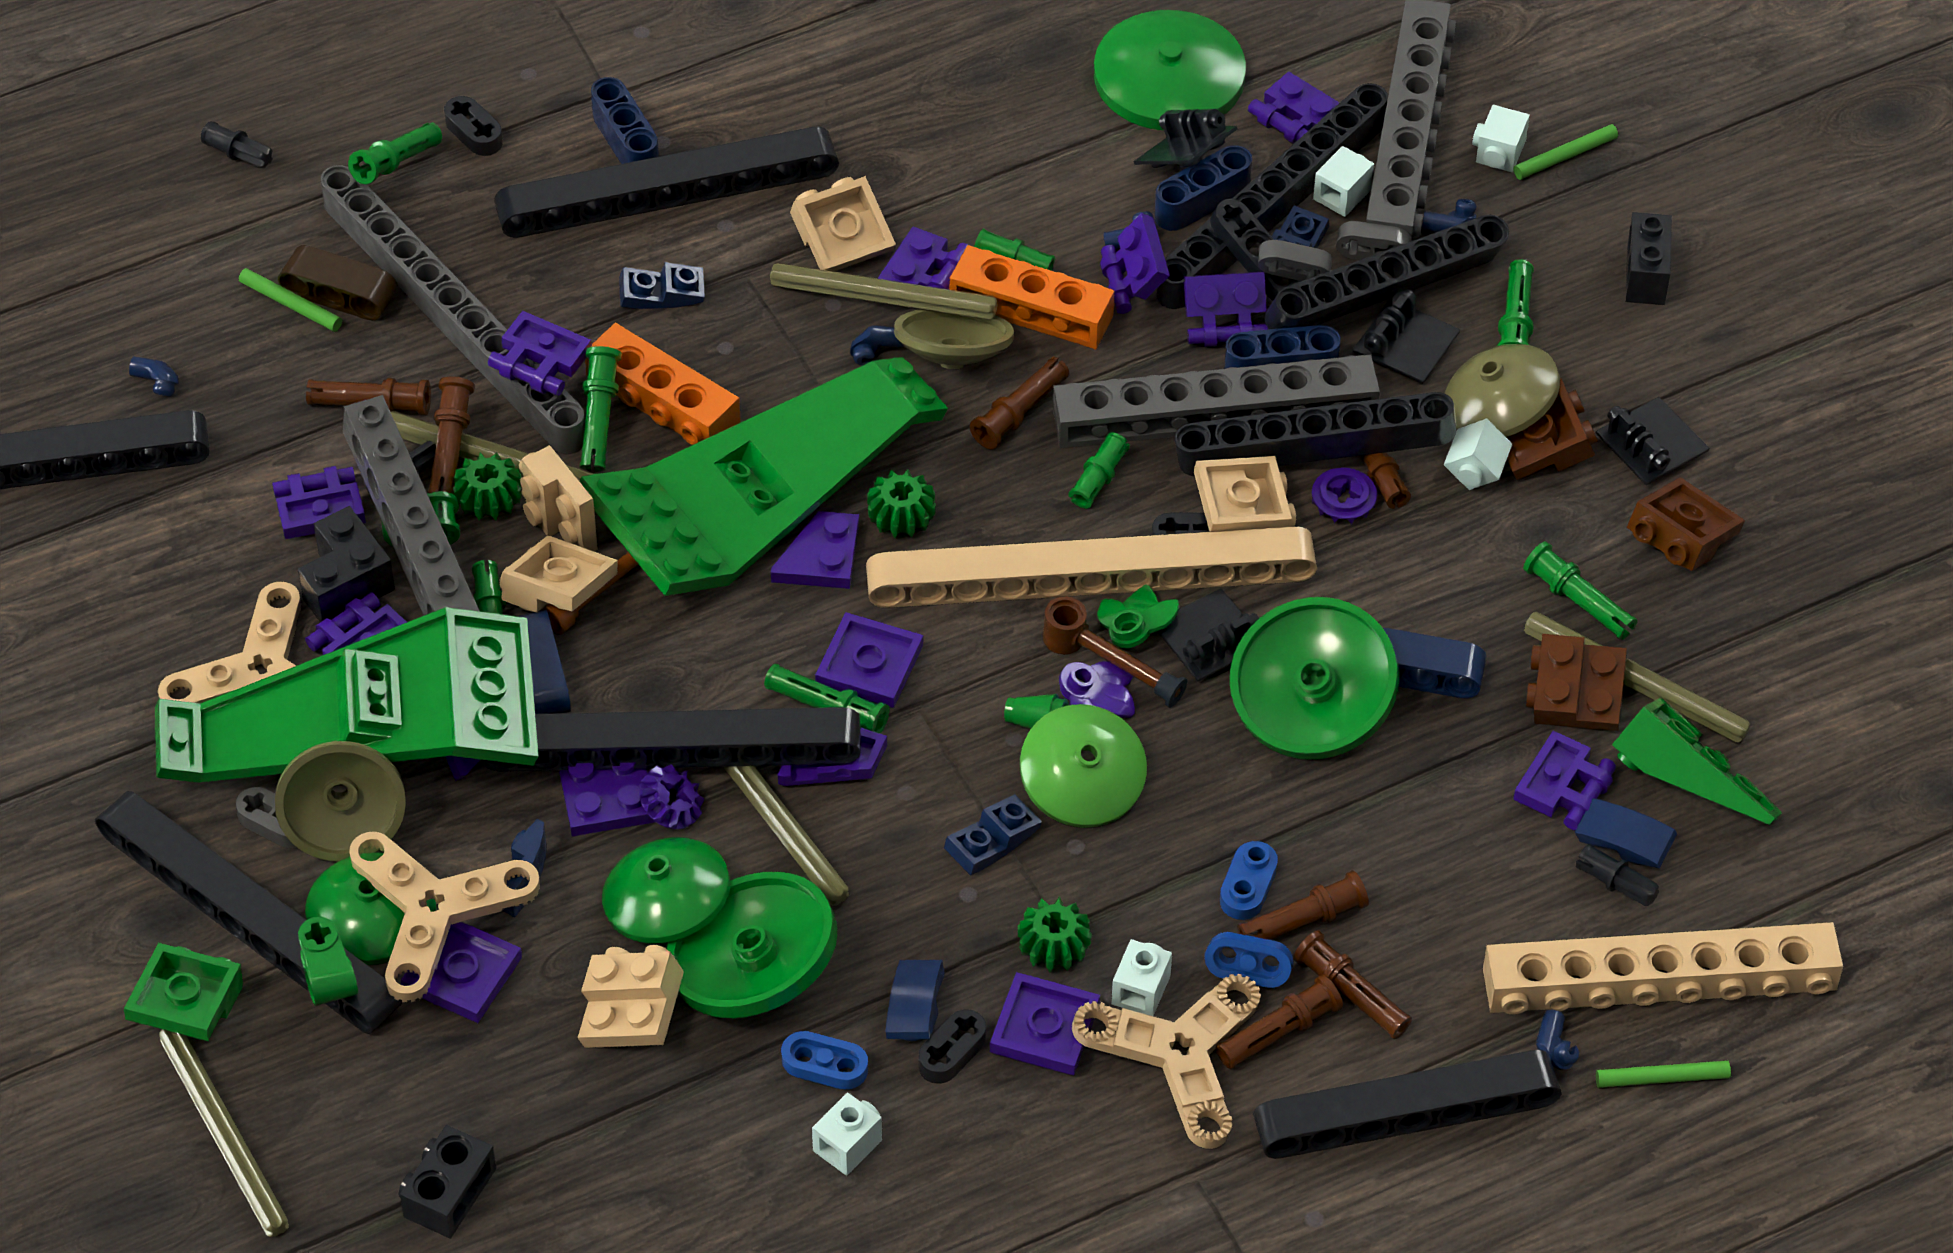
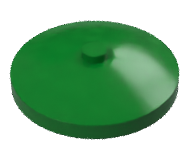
[1094,10,1246,130]
[1230,597,1399,759]
[667,872,838,1018]

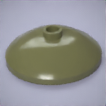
[894,309,1014,369]
[1444,344,1560,437]
[275,741,406,862]

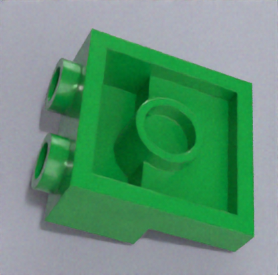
[124,943,243,1041]

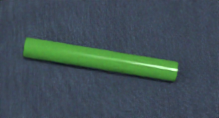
[1513,124,1618,180]
[239,268,342,332]
[1596,1060,1731,1088]

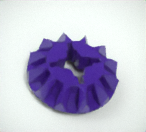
[1312,468,1377,524]
[639,764,705,829]

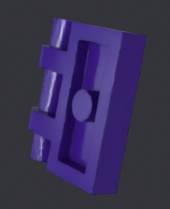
[1248,71,1339,144]
[1100,213,1170,314]
[878,226,968,290]
[1184,272,1268,347]
[488,311,592,396]
[272,466,366,539]
[305,592,407,655]
[1513,731,1616,830]

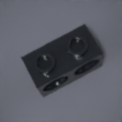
[1625,212,1672,305]
[398,1125,496,1239]

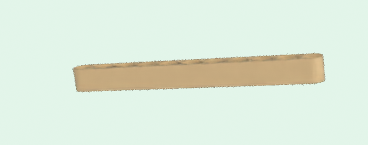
[866,527,1317,608]

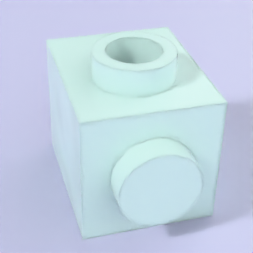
[1472,105,1530,173]
[1313,146,1374,217]
[1444,418,1512,490]
[1111,939,1172,1016]
[812,1092,882,1176]

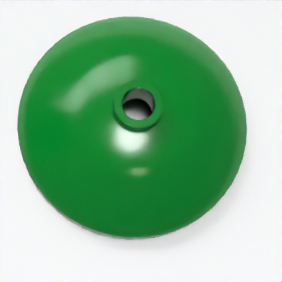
[602,837,730,943]
[305,852,436,965]

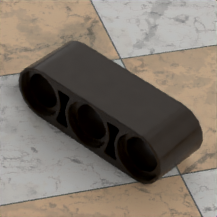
[278,245,398,321]

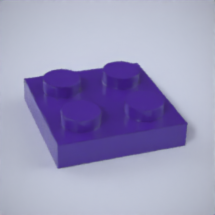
[815,612,923,708]
[559,763,655,836]
[401,922,522,1023]
[990,972,1100,1076]

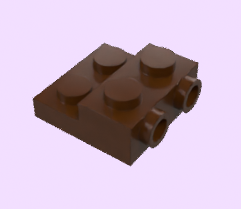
[1506,378,1598,480]
[1627,477,1745,571]
[1526,634,1627,731]

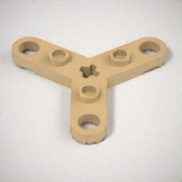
[158,582,301,703]
[349,832,540,1002]
[1072,974,1261,1149]

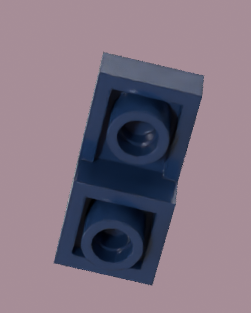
[1272,205,1330,248]
[619,262,705,309]
[944,794,1042,876]
[1575,798,1677,869]
[502,819,547,918]
[885,960,945,1041]

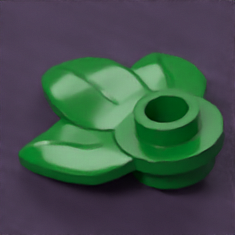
[1097,584,1179,648]

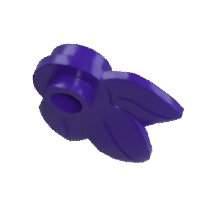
[1059,661,1135,718]

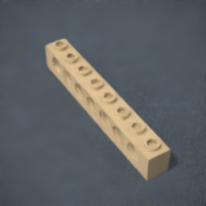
[1483,922,1843,1014]

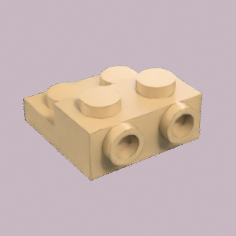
[790,176,896,272]
[519,445,598,551]
[1194,456,1296,532]
[500,535,618,613]
[578,945,684,1048]

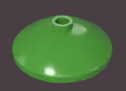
[1019,704,1147,828]

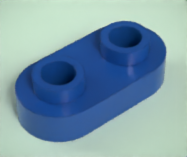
[1220,841,1278,920]
[1205,932,1293,988]
[781,1031,868,1089]

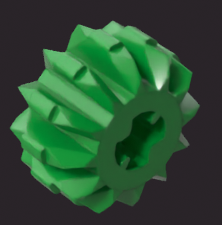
[453,452,522,521]
[867,469,936,539]
[1018,896,1092,973]

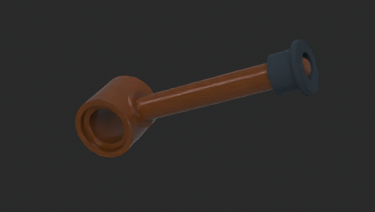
[1043,596,1188,708]

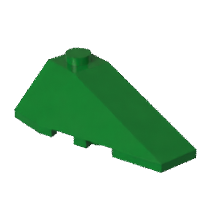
[1612,697,1782,825]

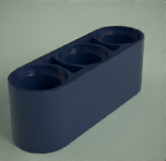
[591,77,659,164]
[1155,145,1252,231]
[1224,325,1341,369]
[517,610,571,714]
[1383,628,1487,698]

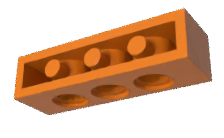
[950,245,1115,349]
[585,322,741,445]

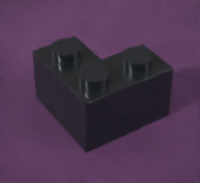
[298,505,395,622]

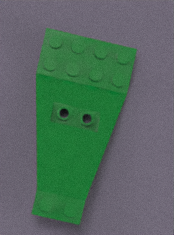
[579,357,948,596]
[155,607,539,783]

